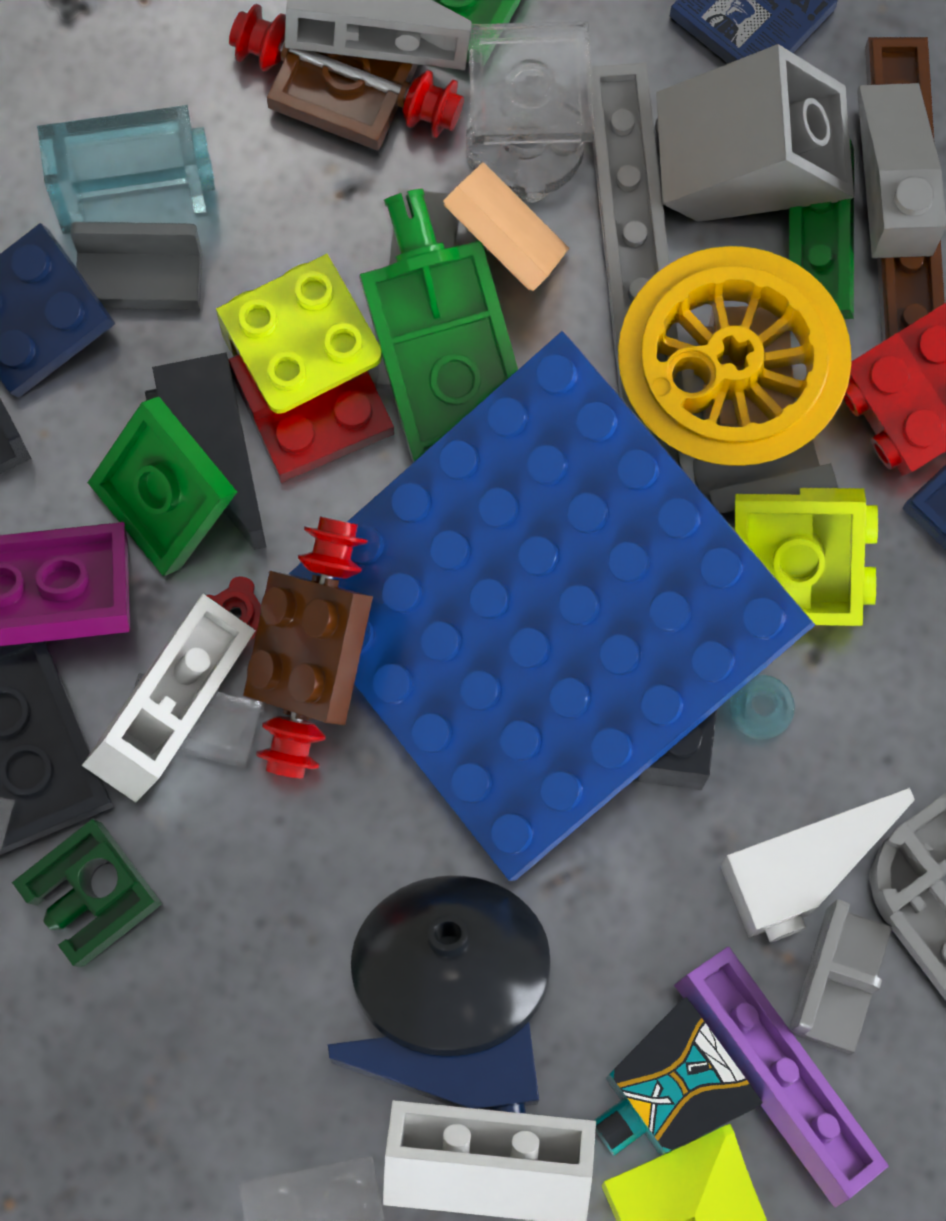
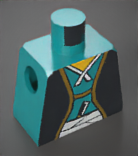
[593,997,763,1156]

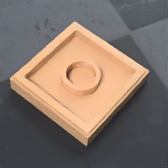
[443,162,570,291]

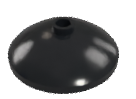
[351,875,551,1056]

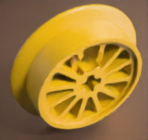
[618,246,851,466]

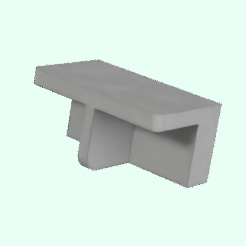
[789,899,893,1055]

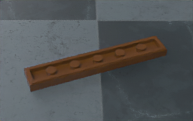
[865,37,945,342]

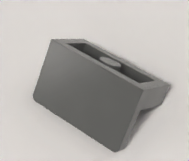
[71,222,202,310]
[693,440,838,527]

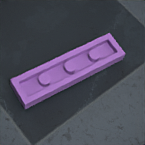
[674,946,889,1208]

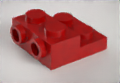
[843,303,946,476]
[228,349,394,483]

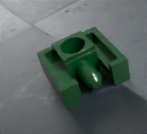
[11,819,162,967]

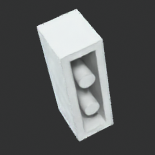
[383,1100,596,1221]

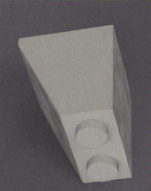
[655,44,854,222]

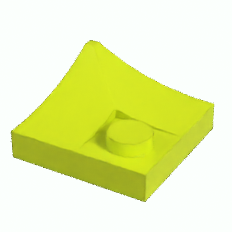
[601,1124,767,1221]

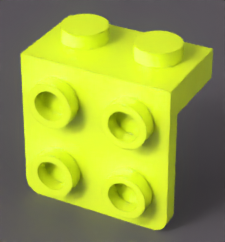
[216,254,382,414]

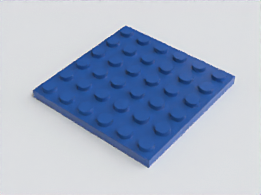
[289,331,815,881]

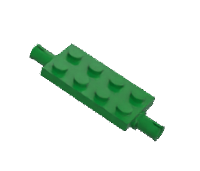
[359,188,518,463]

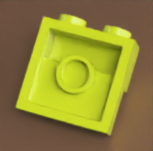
[735,488,878,626]

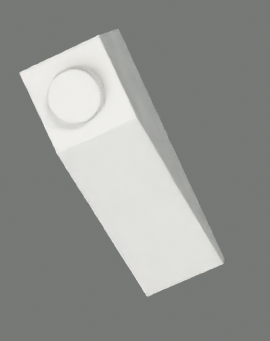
[82,594,256,803]
[720,788,915,942]

